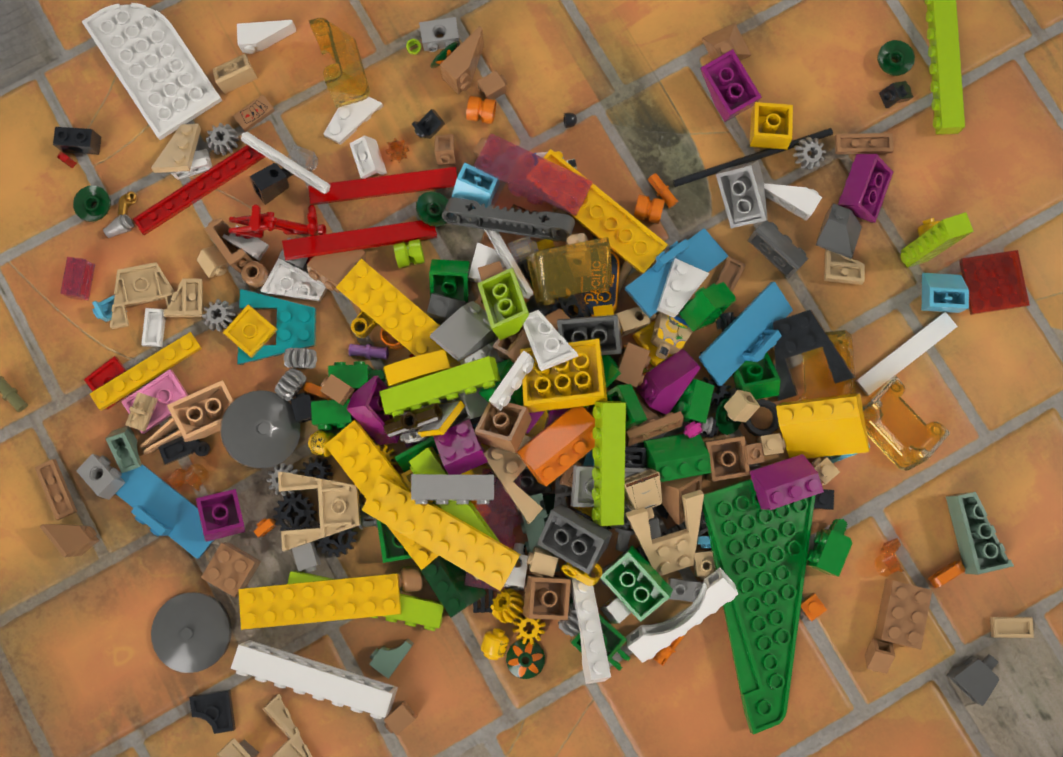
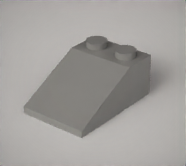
[716,160,768,228]
[430,301,496,361]

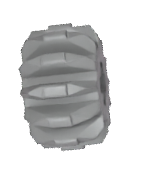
[206,123,239,156]
[792,137,827,170]
[202,299,236,332]
[284,348,317,369]
[275,368,307,401]
[266,463,299,496]
[558,602,580,637]

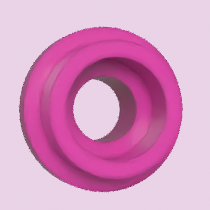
[684,421,703,439]

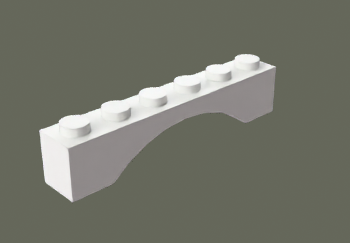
[564,561,611,684]
[626,568,738,663]

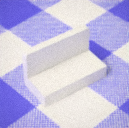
[349,136,387,179]
[171,149,212,180]
[222,225,269,261]

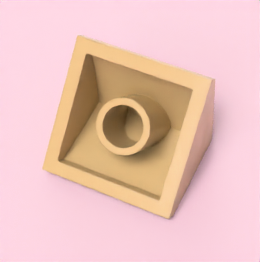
[212,53,258,94]

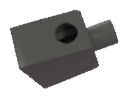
[946,654,999,706]

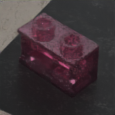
[60,257,95,301]

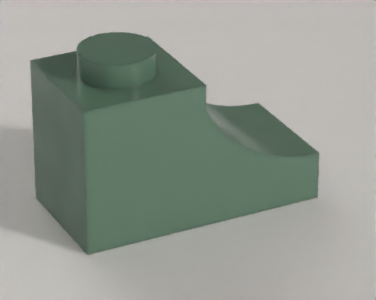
[106,426,142,473]
[369,639,414,679]

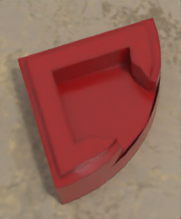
[57,151,77,168]

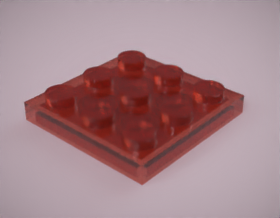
[959,250,1030,315]

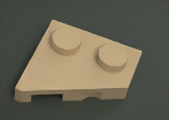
[824,249,865,285]
[164,279,203,317]

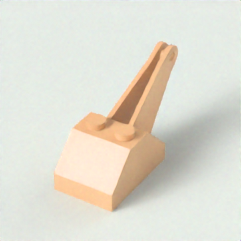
[140,380,233,455]

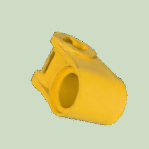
[351,310,378,338]
[561,562,602,586]

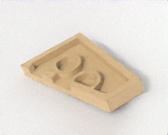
[151,124,201,173]

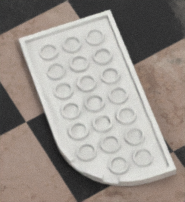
[82,3,223,140]

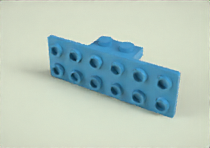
[625,229,728,318]
[699,282,793,386]
[115,464,214,559]

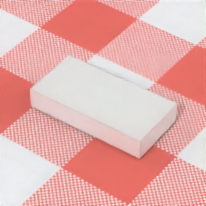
[141,308,166,347]

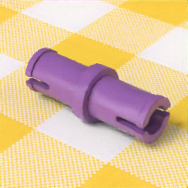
[348,344,389,359]

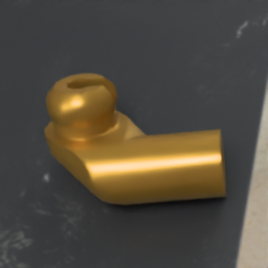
[118,191,137,216]

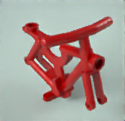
[229,204,327,264]

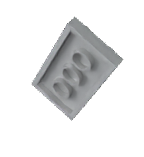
[571,465,650,508]

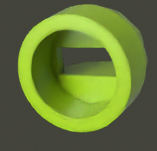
[406,39,421,55]

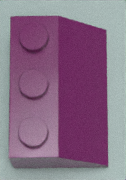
[838,154,893,223]
[347,375,401,445]
[749,454,824,510]

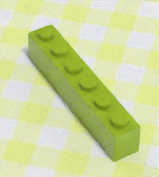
[901,212,974,268]
[379,356,501,417]
[591,401,626,526]
[409,446,501,543]

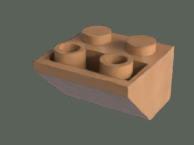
[492,325,531,363]

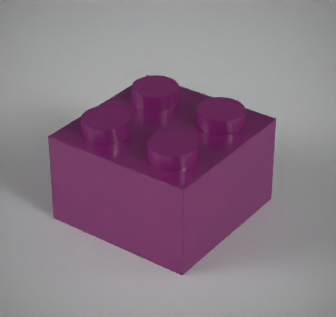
[433,419,488,475]
[196,489,245,542]

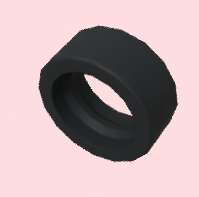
[743,399,779,436]

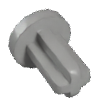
[615,526,635,552]

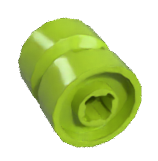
[393,239,425,268]

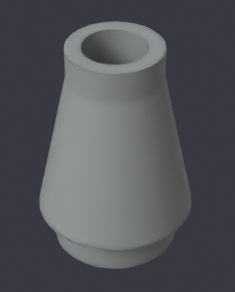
[103,214,134,238]

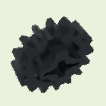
[273,493,317,531]
[317,522,358,557]

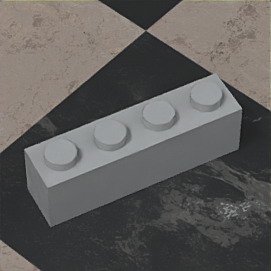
[411,474,494,504]

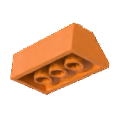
[517,406,595,487]

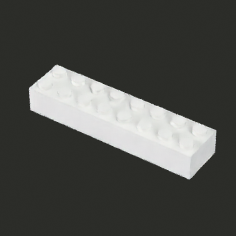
[231,640,398,719]

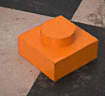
[253,518,276,537]
[801,593,827,622]

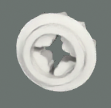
[400,431,432,444]

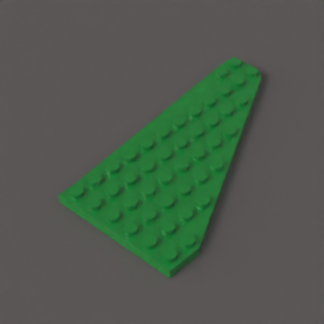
[702,478,815,735]

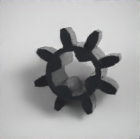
[716,312,738,332]

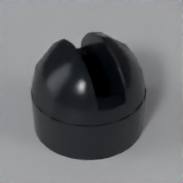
[564,112,577,128]

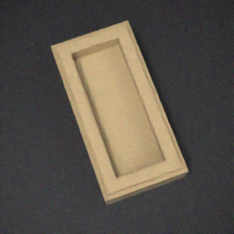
[990,617,1034,638]

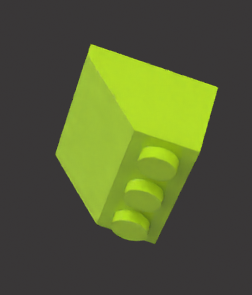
[477,267,529,340]

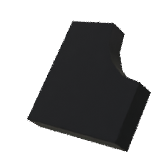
[189,689,236,734]

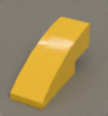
[383,350,450,386]

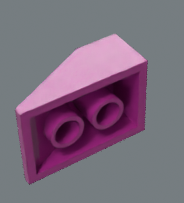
[700,49,762,122]
[636,349,701,414]

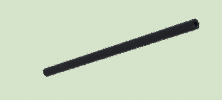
[673,128,833,187]

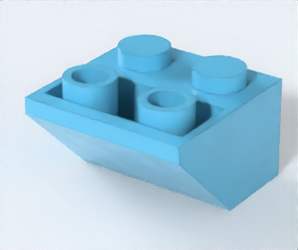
[451,162,500,209]
[921,273,969,313]

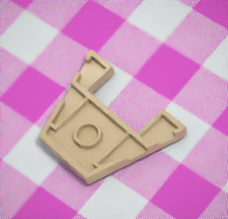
[110,262,175,329]

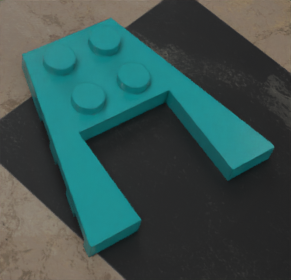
[237,289,316,365]

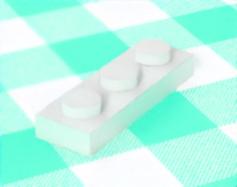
[488,351,535,411]

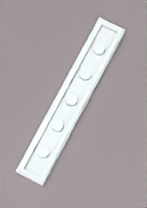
[855,312,958,396]

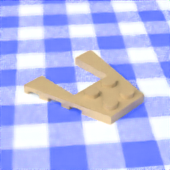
[485,435,581,524]
[278,472,361,551]
[625,490,704,576]
[217,694,312,757]

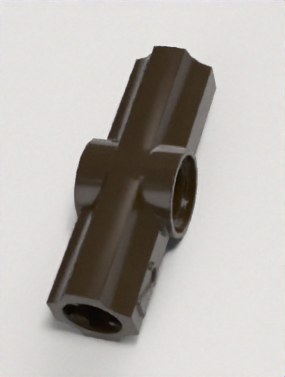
[383,403,443,437]

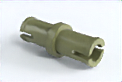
[0,376,28,412]

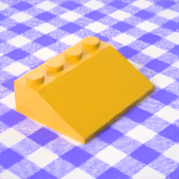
[520,339,607,413]
[776,393,870,458]

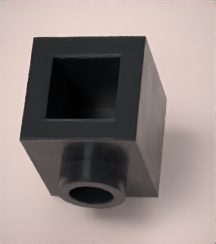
[291,393,315,424]

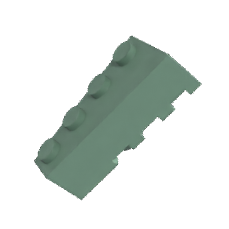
[946,492,1014,575]
[517,493,560,572]

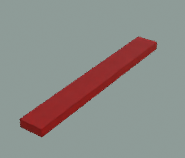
[133,138,266,236]
[308,167,457,205]
[282,220,437,261]

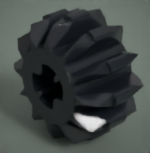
[702,375,731,406]
[300,456,334,480]

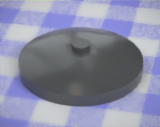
[220,390,300,468]
[151,592,232,673]

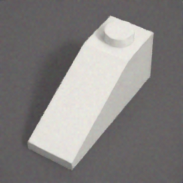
[237,20,296,54]
[764,183,822,221]

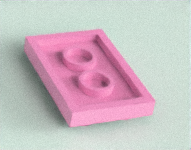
[121,370,188,434]

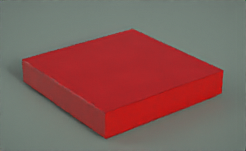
[83,356,127,410]

